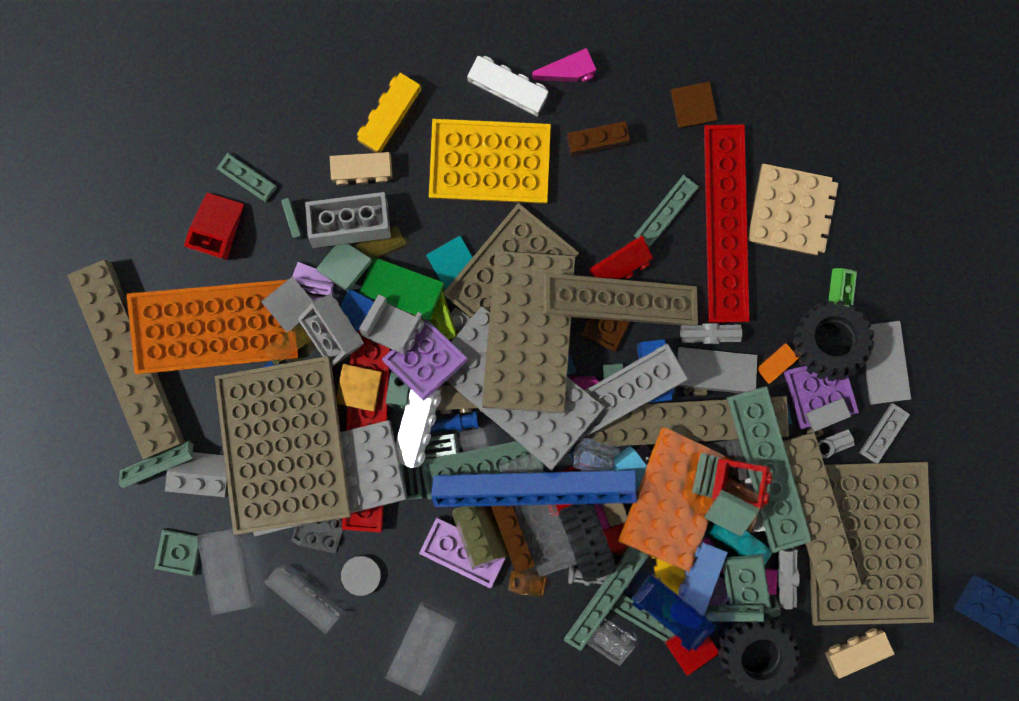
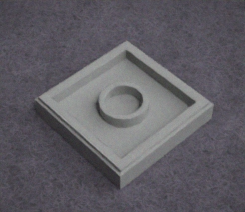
[261,276,313,332]

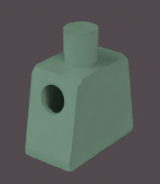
[386,372,411,411]

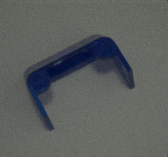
[631,572,717,651]

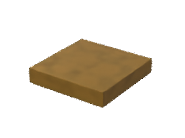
[336,364,383,412]

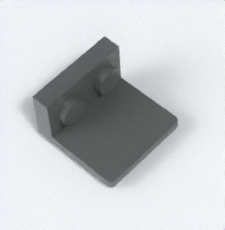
[701,439,747,480]
[291,518,342,553]

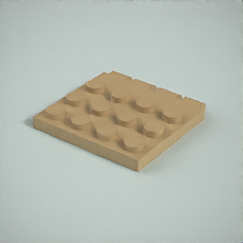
[747,164,839,255]

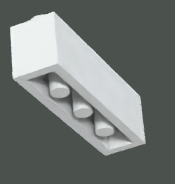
[467,56,549,116]
[396,389,441,468]

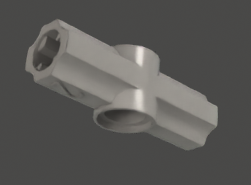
[680,323,742,344]
[817,429,855,458]
[777,547,799,609]

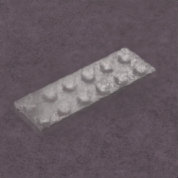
[499,453,577,577]

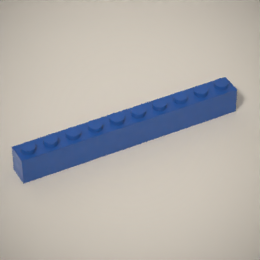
[431,470,637,507]

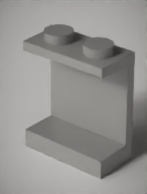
[359,295,424,355]

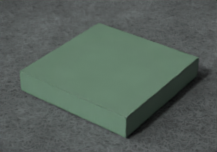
[316,244,372,292]
[704,490,759,536]
[154,529,202,576]

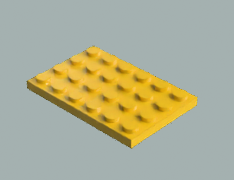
[429,119,551,204]

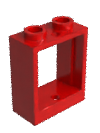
[712,459,773,509]

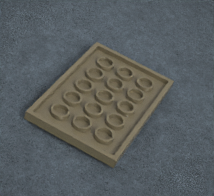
[443,203,579,318]

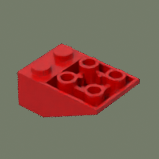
[184,193,245,260]

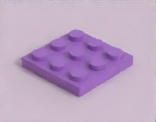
[382,320,468,402]
[784,355,859,429]

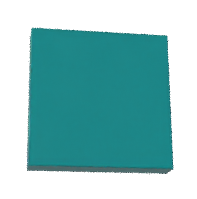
[426,236,473,290]

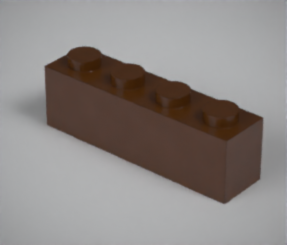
[491,505,535,573]

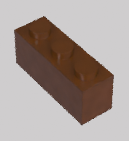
[566,121,630,157]

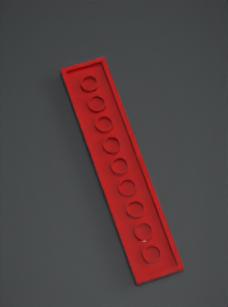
[704,124,749,323]
[342,331,391,533]

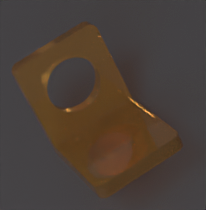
[508,571,546,596]

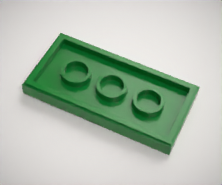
[359,257,445,321]

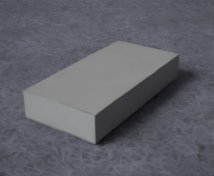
[805,398,851,432]

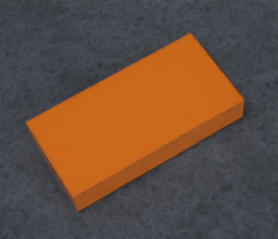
[757,343,799,384]

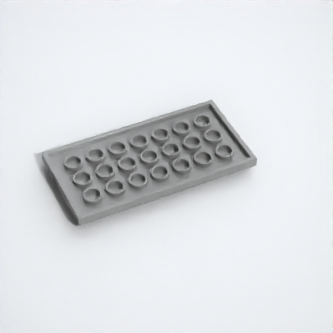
[447,306,604,470]
[253,420,407,536]

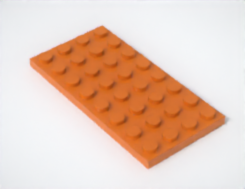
[127,279,298,375]

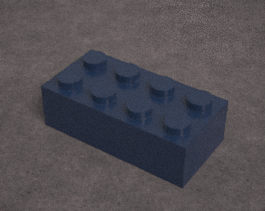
[954,575,1019,648]

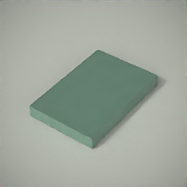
[723,554,772,613]

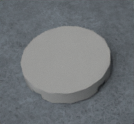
[341,555,381,596]

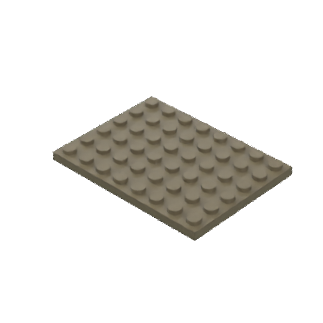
[214,356,352,535]
[810,462,934,626]

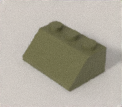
[452,506,509,570]

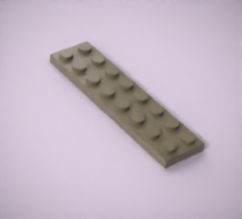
[544,273,698,326]
[783,432,862,598]

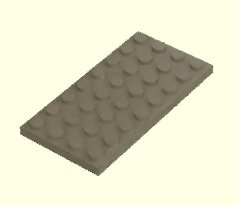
[482,251,575,414]

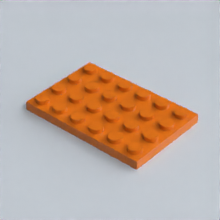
[618,427,731,572]

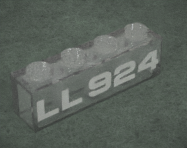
[264,564,342,634]

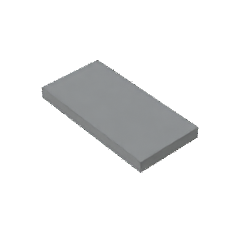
[864,321,911,404]
[676,347,757,393]

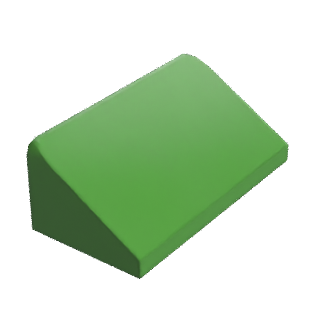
[829,268,857,307]

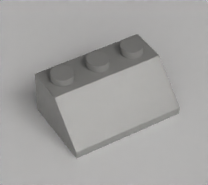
[298,293,364,367]
[165,452,229,497]

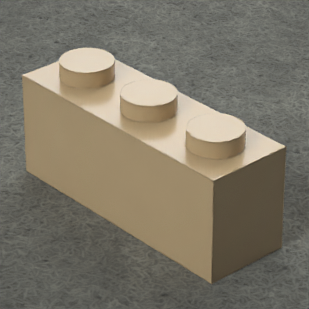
[330,152,392,186]
[825,628,894,679]

